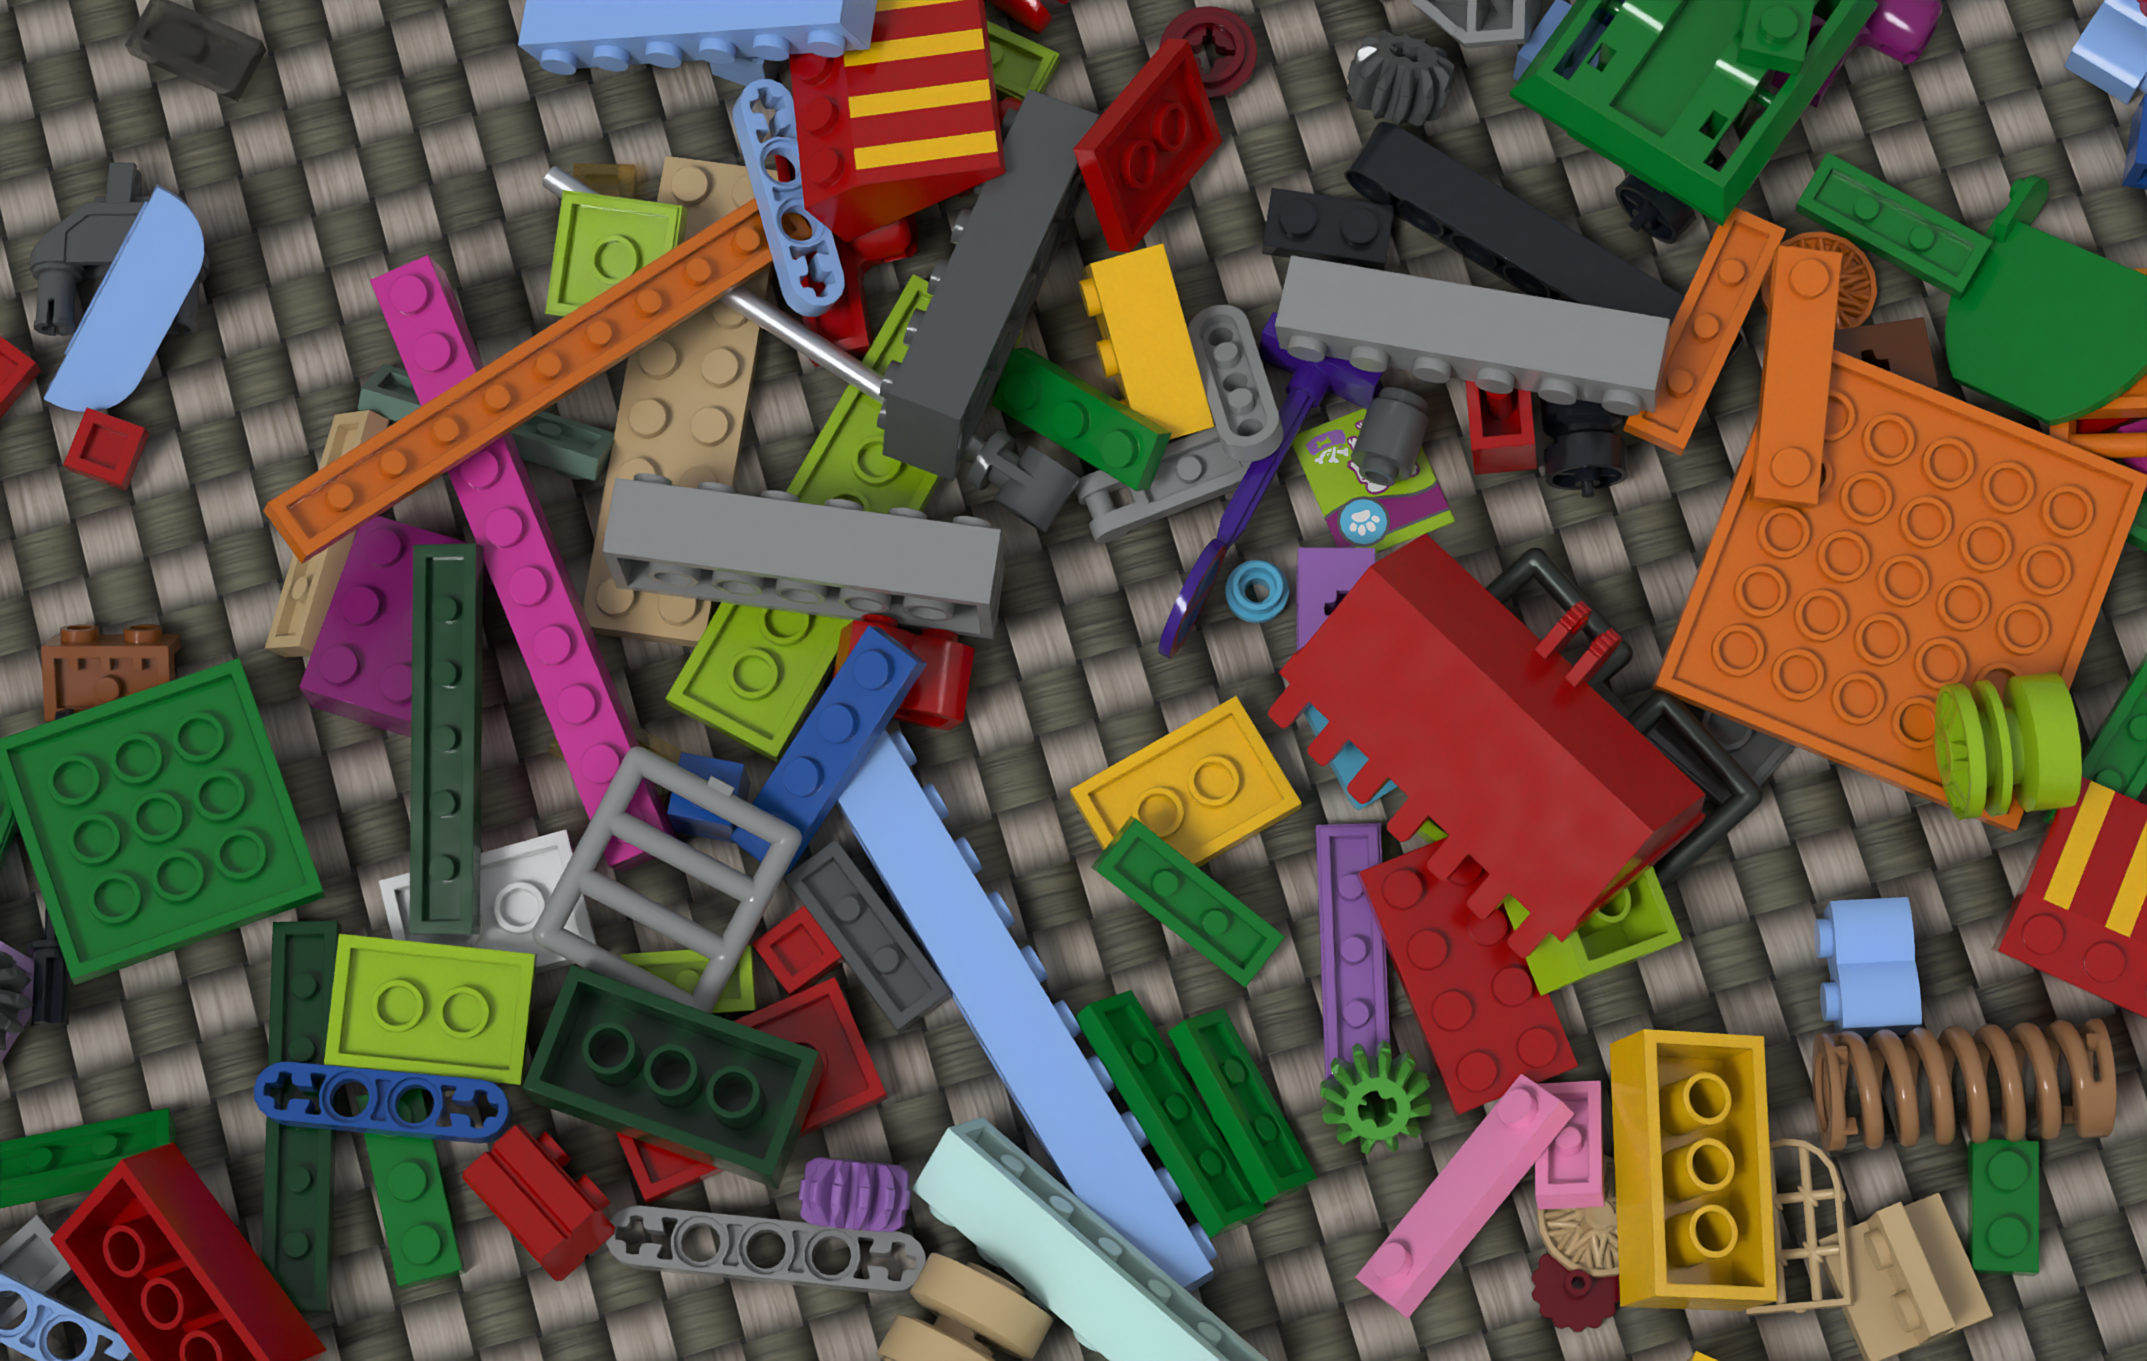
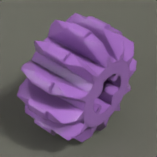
[798,1157,911,1232]

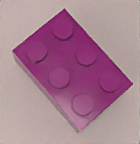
[299,516,492,738]

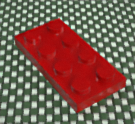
[1357,837,1579,1116]
[616,977,888,1205]

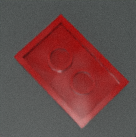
[1073,38,1223,253]

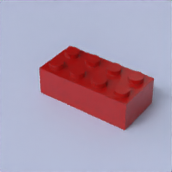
[50,1142,327,1361]

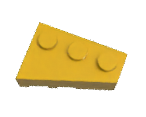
[1079,243,1215,440]

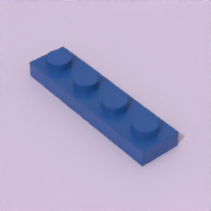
[730,625,927,876]

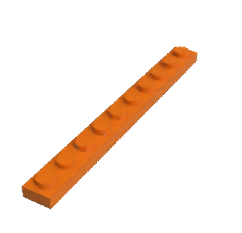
[263,198,812,564]

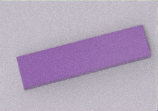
[1315,823,1390,1080]

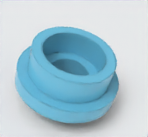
[1225,560,1289,623]

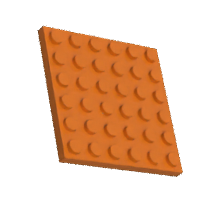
[1652,349,2147,833]

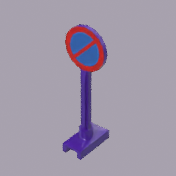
[1158,311,1385,659]

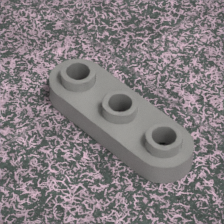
[1188,305,1284,462]

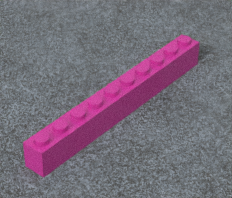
[370,255,678,872]

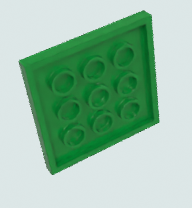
[0,658,325,986]

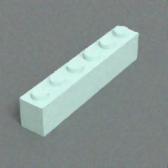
[912,1117,1268,1361]

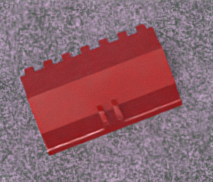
[1268,533,1706,958]

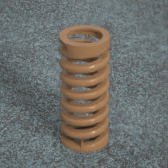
[1812,1018,2117,1152]

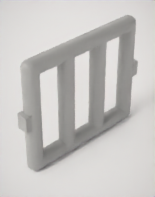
[533,746,802,1014]

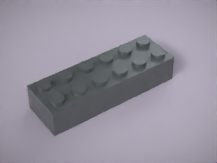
[877,89,1099,481]

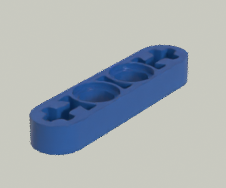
[254,1062,513,1144]

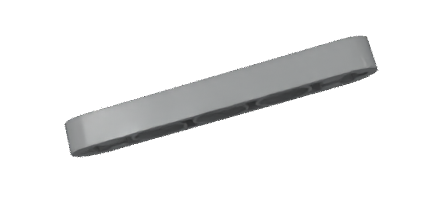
[606,1205,927,1295]

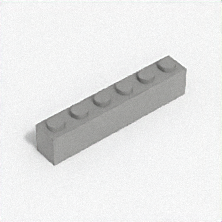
[1275,255,1670,416]

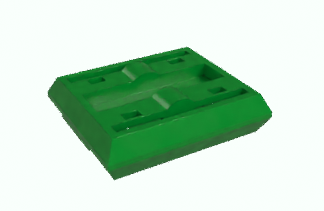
[1509,0,1879,226]

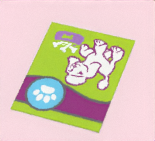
[1292,408,1455,553]

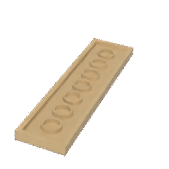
[583,156,779,648]

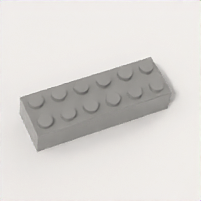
[602,473,1005,639]

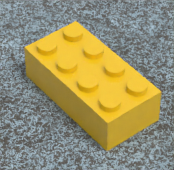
[1610,1029,1777,1311]

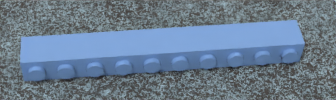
[835,729,1218,1293]

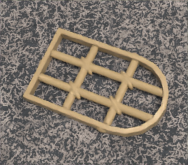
[1746,1138,1854,1316]

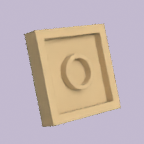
[1817,1193,1993,1361]

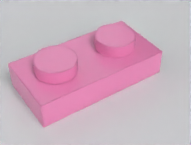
[1535,1081,1605,1210]

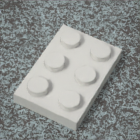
[379,830,598,974]

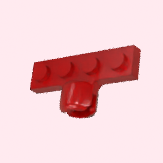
[771,136,918,367]

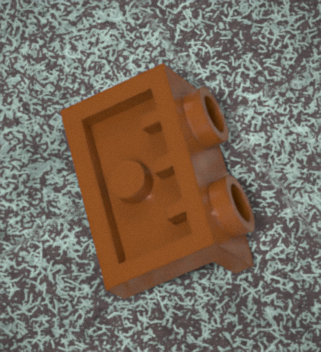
[41,624,181,721]

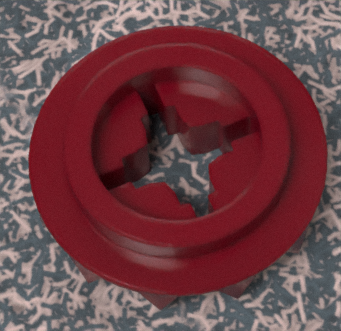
[1159,6,1257,100]

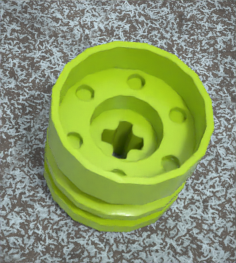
[1934,672,2082,821]

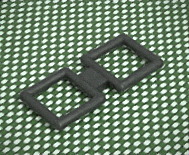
[1485,547,1763,890]

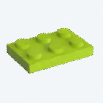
[324,934,537,1085]

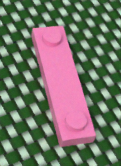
[1355,1074,1574,1319]

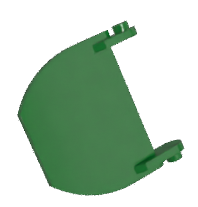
[1945,175,2147,426]

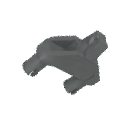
[30,163,210,336]

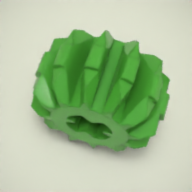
[1320,1040,1432,1156]

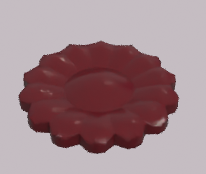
[1531,1254,1620,1333]

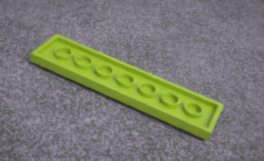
[665,274,1023,763]

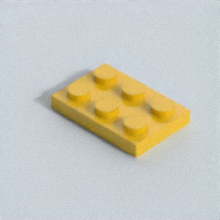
[1070,696,1302,904]

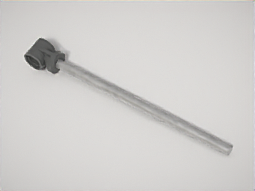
[542,166,1080,533]

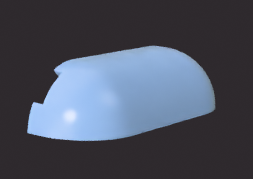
[44,184,204,412]

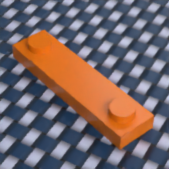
[1623,207,1786,456]
[1749,245,1842,508]

